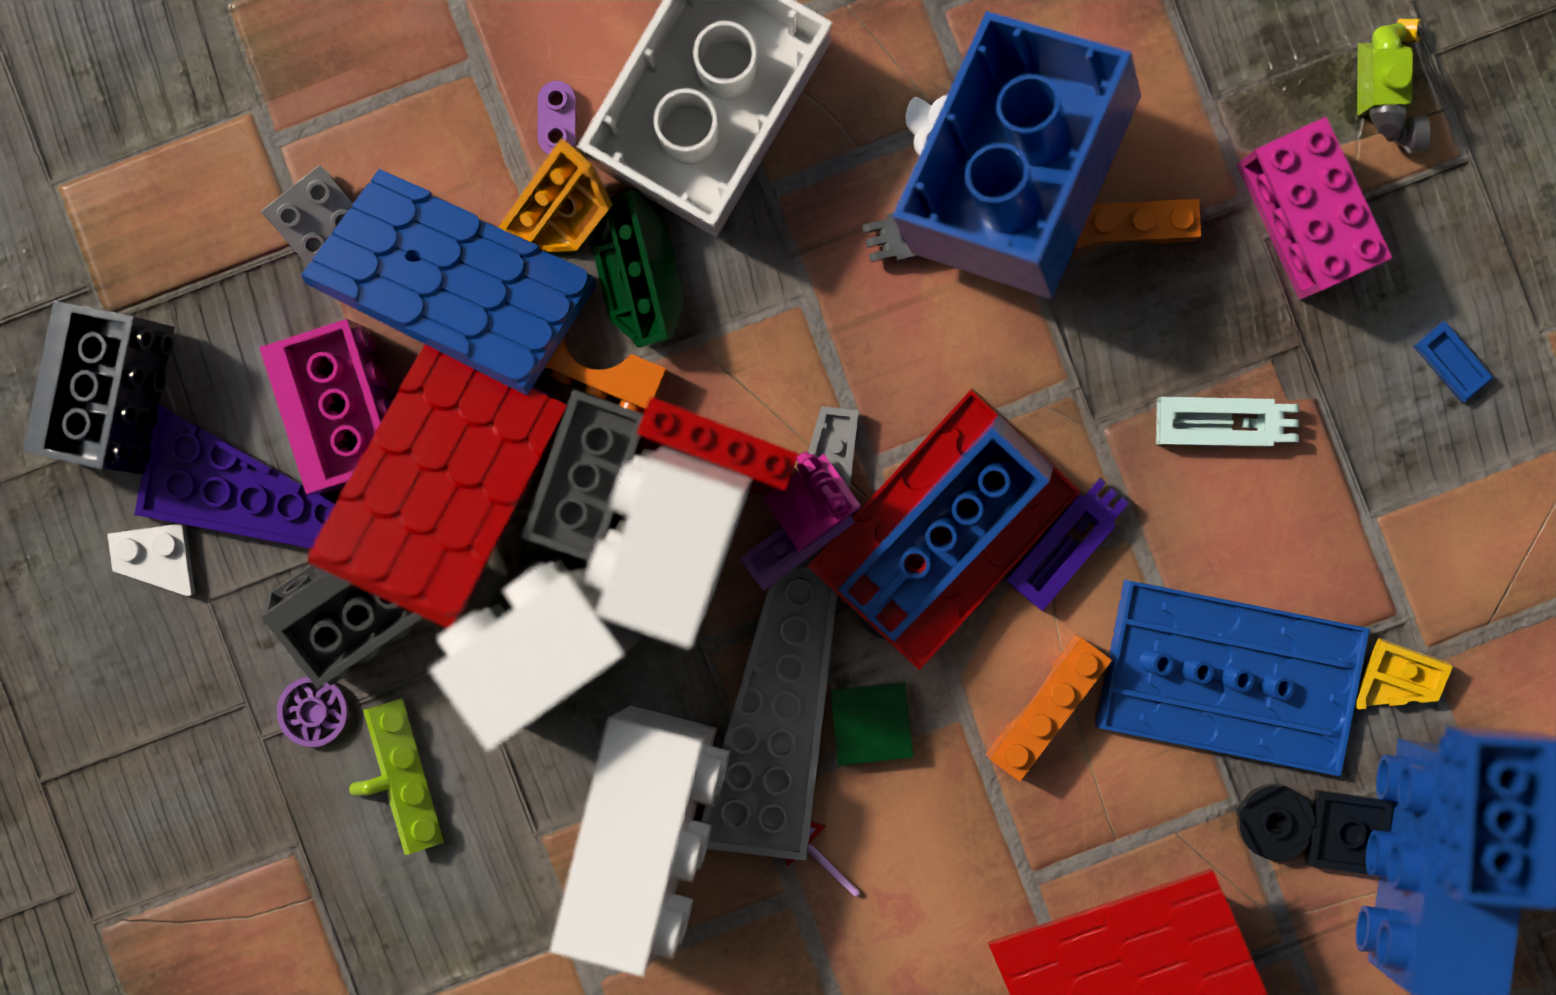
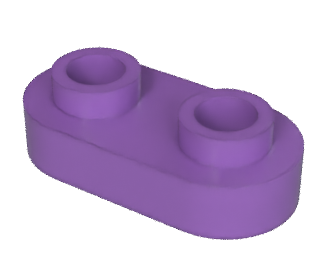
[538,81,577,156]

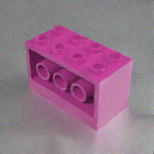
[1236,117,1392,300]
[259,319,393,495]

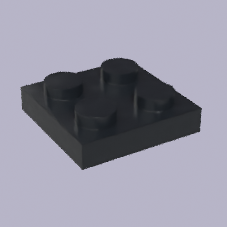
[1305,789,1394,874]

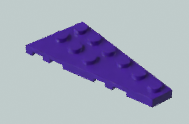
[134,405,337,548]

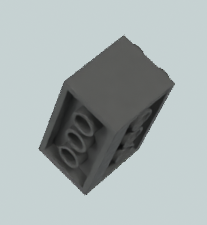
[521,390,643,561]
[261,564,429,689]

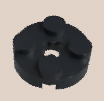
[1236,784,1315,861]

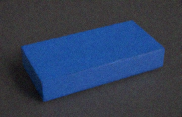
[1413,321,1494,403]

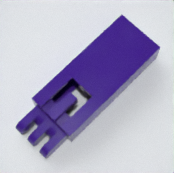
[1004,477,1129,611]

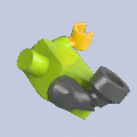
[1357,19,1431,153]

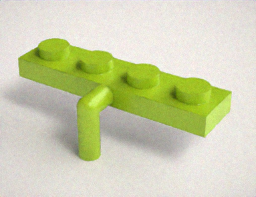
[349,698,444,855]

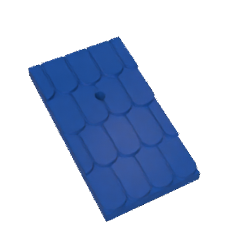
[301,169,597,395]
[1095,580,1370,776]

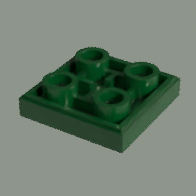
[830,681,913,765]

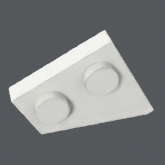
[107,524,195,596]

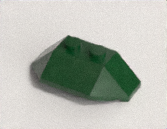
[592,190,685,348]

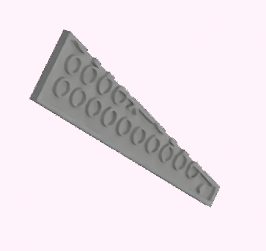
[701,406,859,861]

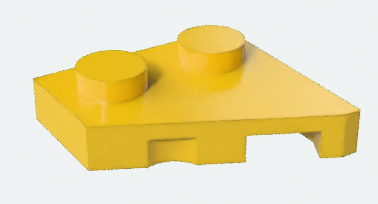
[1354,638,1453,710]

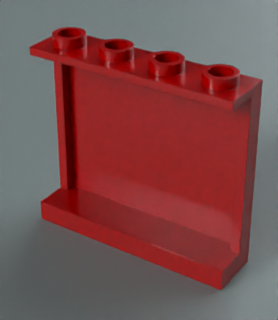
[636,397,799,496]

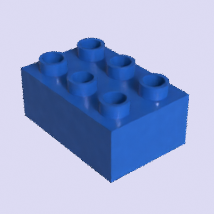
[892,11,1141,299]
[1355,738,1521,995]

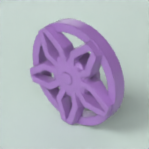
[277,677,349,747]

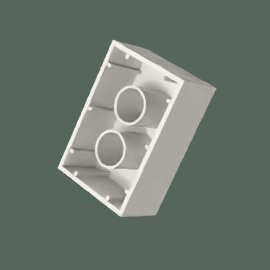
[577,0,832,238]
[584,445,754,648]
[430,559,641,751]
[550,705,730,976]

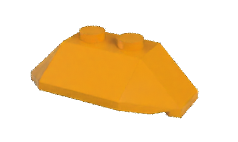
[498,138,612,252]

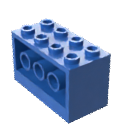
[1431,726,1556,908]

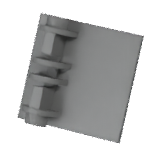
[261,164,353,265]

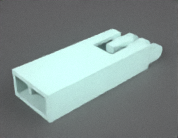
[1156,397,1299,447]

